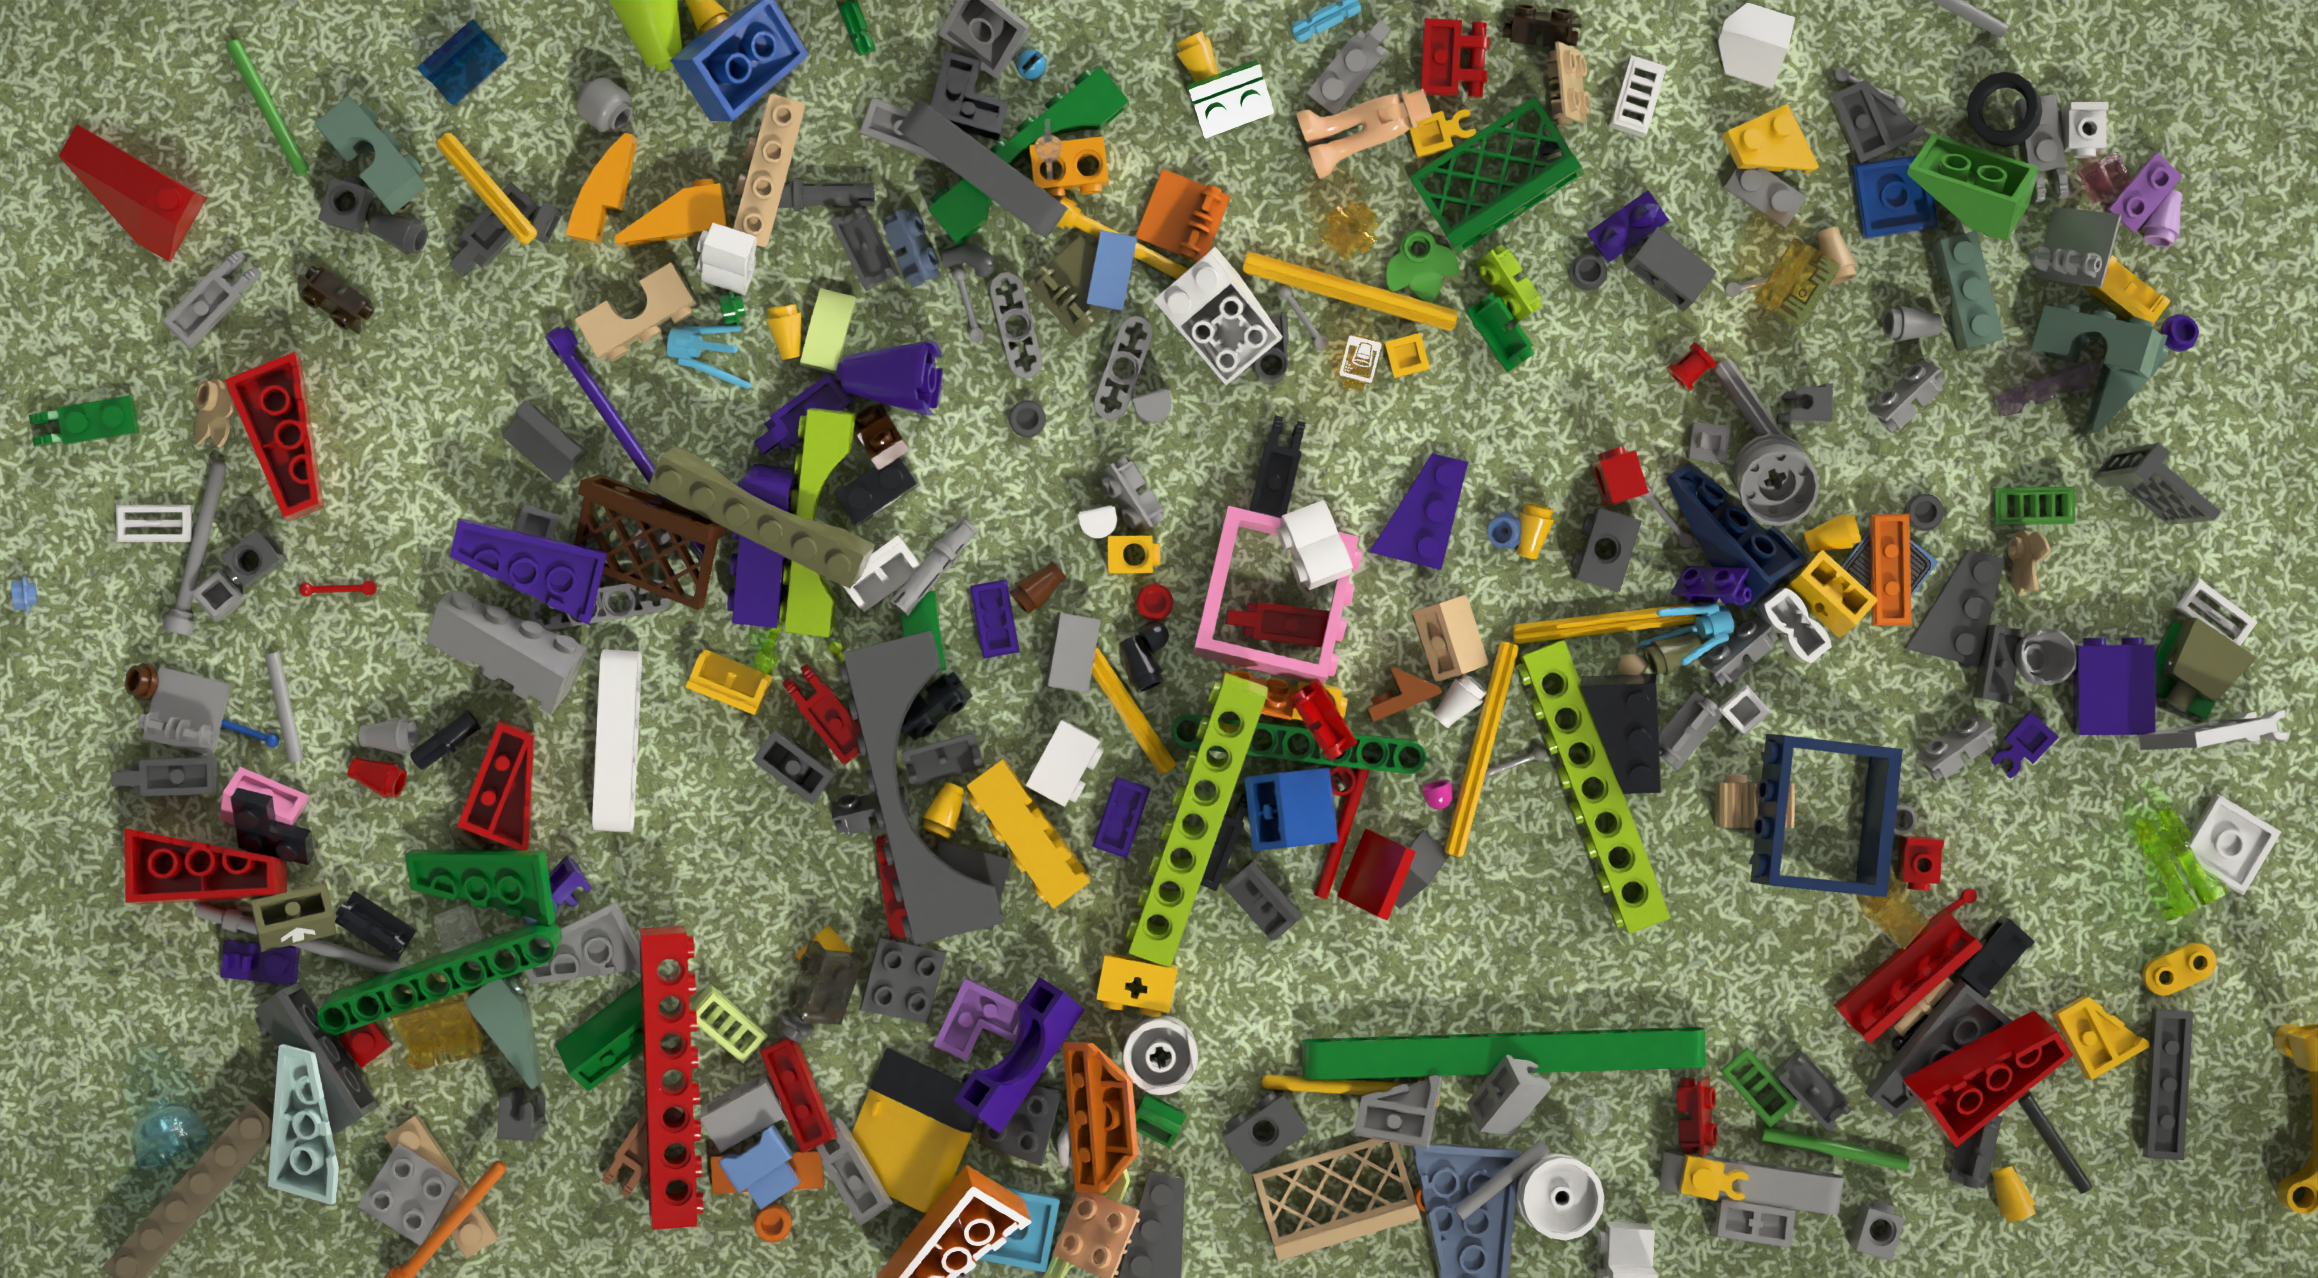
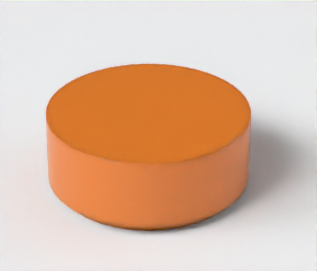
[754,1204,792,1242]

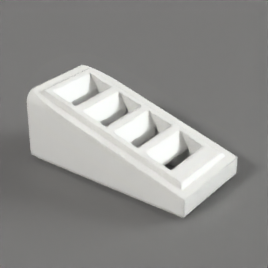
[1608,55,1667,138]

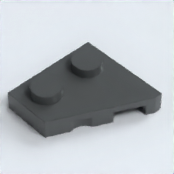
[1828,80,1926,164]

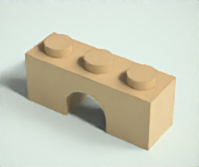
[575,262,698,362]

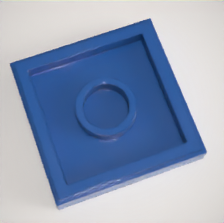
[1851,155,1938,240]

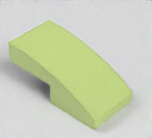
[800,288,856,374]

